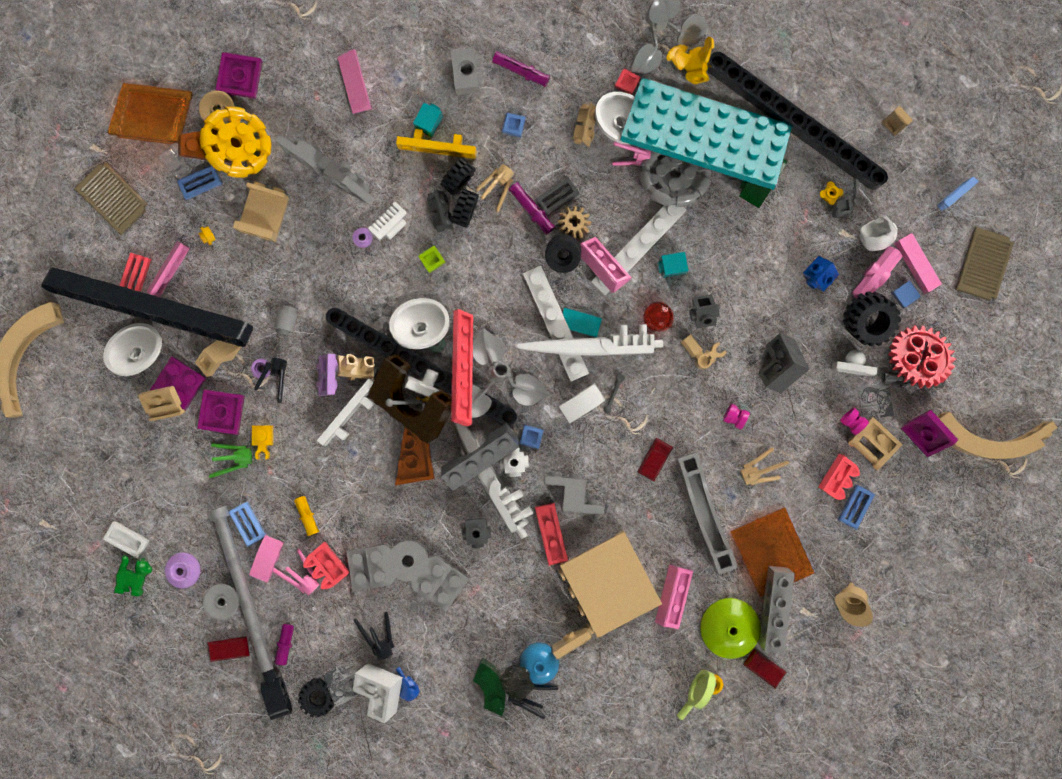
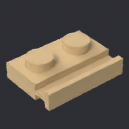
[138,386,185,421]

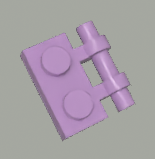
[316,354,338,396]

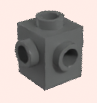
[689,295,720,328]
[462,518,491,548]

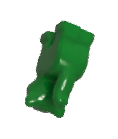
[114,556,153,597]

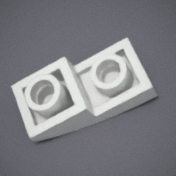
[559,383,605,423]

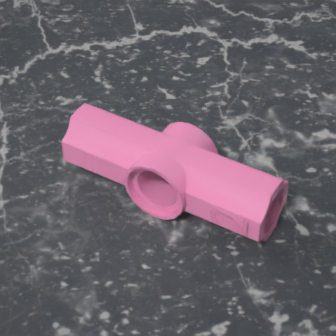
[852,246,903,299]

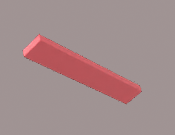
[451,309,473,427]

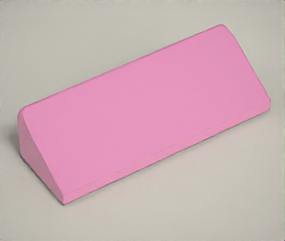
[337,49,372,114]
[894,233,942,294]
[580,237,632,293]
[147,241,189,297]
[655,565,693,629]

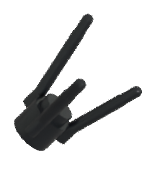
[254,358,287,403]
[354,612,395,660]
[508,683,559,719]

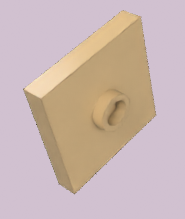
[552,625,592,659]

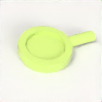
[677,670,716,720]

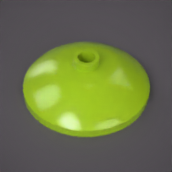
[700,598,761,659]

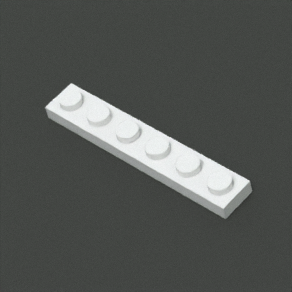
[591,205,687,296]
[523,265,589,382]

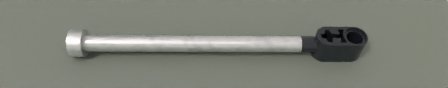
[207,506,292,720]

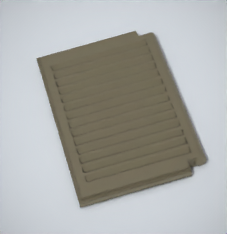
[74,162,148,235]
[955,227,1014,301]

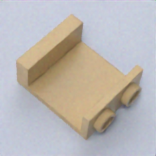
[233,182,289,243]

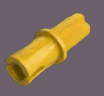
[294,496,320,536]

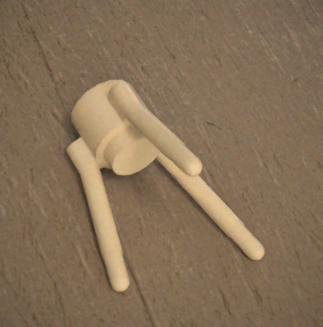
[476,164,514,212]
[740,448,789,486]

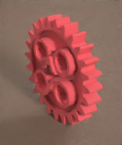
[888,326,956,388]

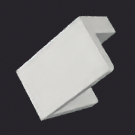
[353,664,403,723]

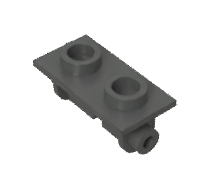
[427,189,454,233]

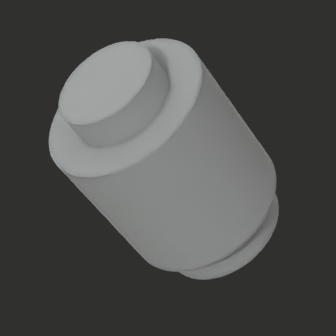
[273,305,297,336]

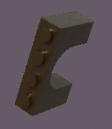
[367,354,452,444]

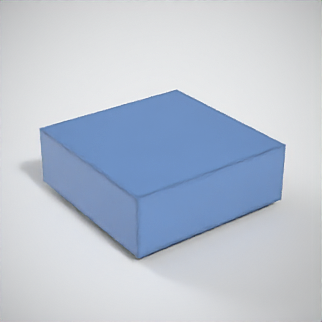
[502,113,526,137]
[891,281,921,308]
[520,425,544,449]

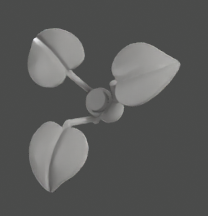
[631,0,708,74]
[472,329,548,418]

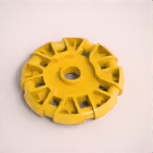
[200,106,272,178]

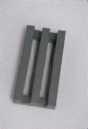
[536,177,579,216]

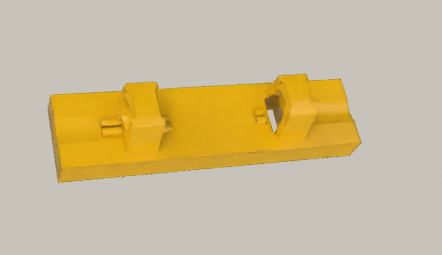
[396,129,477,159]

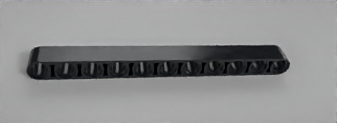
[707,52,888,190]
[41,267,253,347]
[326,308,517,426]

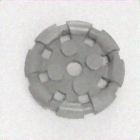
[640,151,711,207]

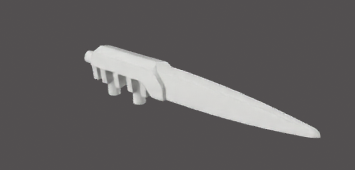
[514,324,663,355]
[454,422,533,539]

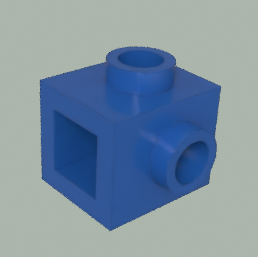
[803,256,839,292]

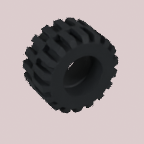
[843,291,901,347]

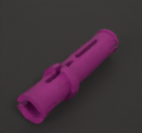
[492,51,550,88]
[508,182,555,235]

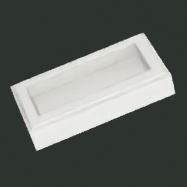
[103,521,150,559]

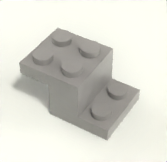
[544,471,604,515]

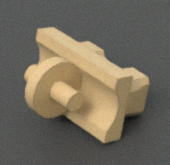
[336,354,374,381]

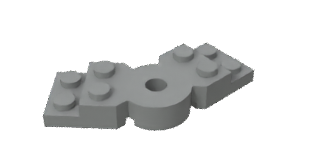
[275,134,375,205]
[346,540,469,611]

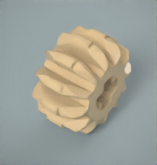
[557,206,591,238]

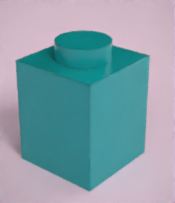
[413,103,443,137]
[657,252,689,278]

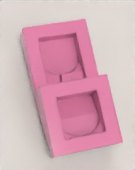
[249,535,284,583]

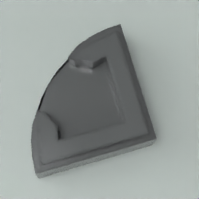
[832,193,853,218]

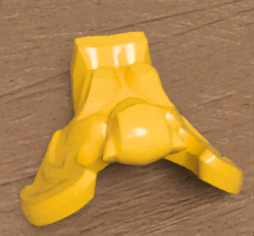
[667,36,714,84]

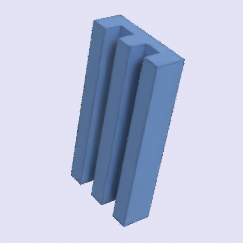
[177,166,222,200]
[837,485,875,529]

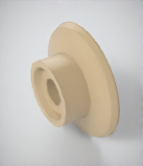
[199,90,234,123]

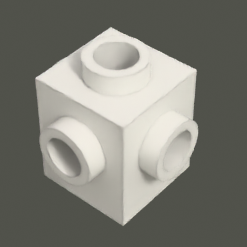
[500,448,529,477]

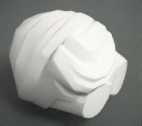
[859,215,897,251]

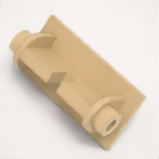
[573,102,596,147]

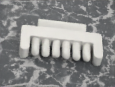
[368,202,407,240]

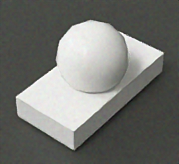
[831,350,877,377]

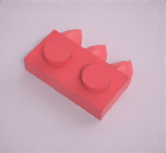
[818,454,860,500]
[303,542,350,589]

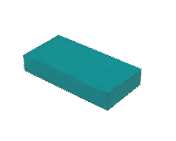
[563,308,602,338]

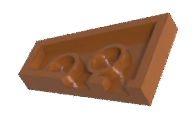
[178,129,240,163]
[395,427,435,485]

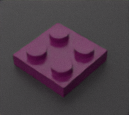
[216,52,263,99]
[150,356,207,411]
[197,389,245,435]
[901,409,959,457]

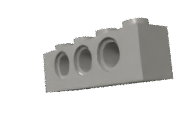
[758,566,795,653]

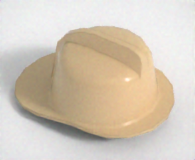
[835,583,873,627]

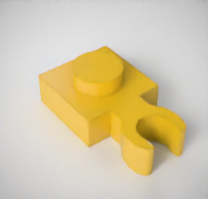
[252,425,274,459]

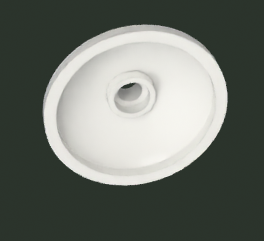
[595,92,635,145]
[389,298,450,349]
[103,323,162,376]

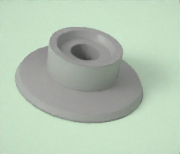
[203,584,239,620]

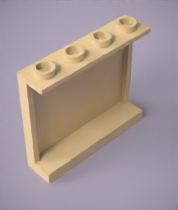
[558,530,662,638]

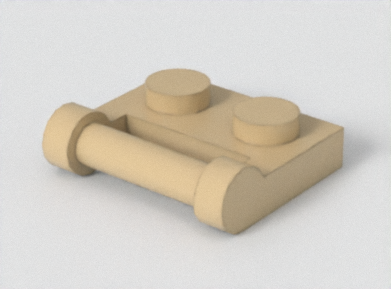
[847,417,903,470]

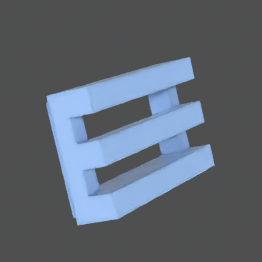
[937,177,979,211]
[229,502,266,547]

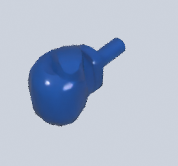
[395,667,420,701]

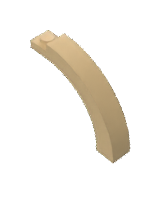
[0,302,64,418]
[937,412,1057,459]

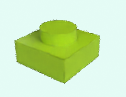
[418,245,446,274]

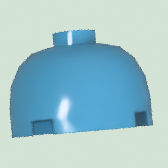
[519,642,559,685]

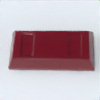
[637,438,673,482]
[207,636,250,662]
[743,649,787,689]

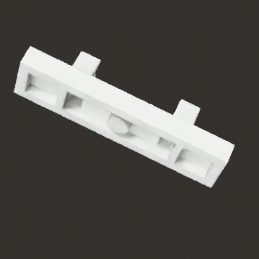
[317,379,375,446]

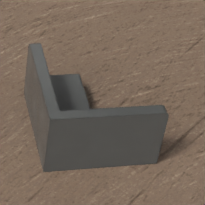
[759,333,810,393]

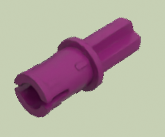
[274,624,294,665]

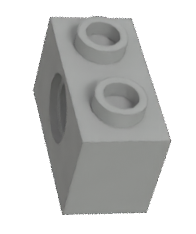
[450,48,483,95]

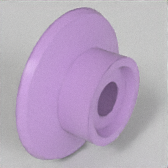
[165,553,200,588]

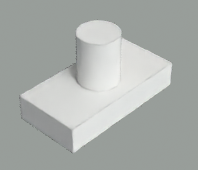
[405,369,444,397]

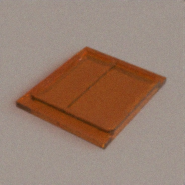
[107,83,193,144]
[730,507,815,598]

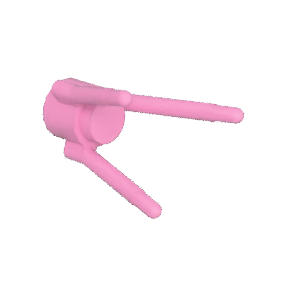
[612,142,651,166]
[273,549,320,596]

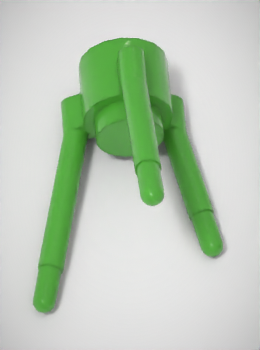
[209,443,252,478]

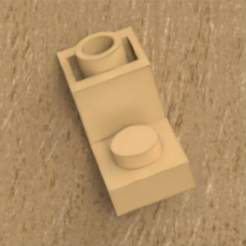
[195,340,241,377]

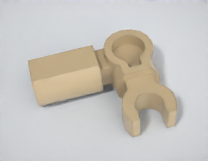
[680,334,727,370]

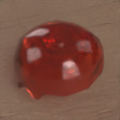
[643,302,675,332]

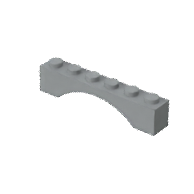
[675,452,738,575]

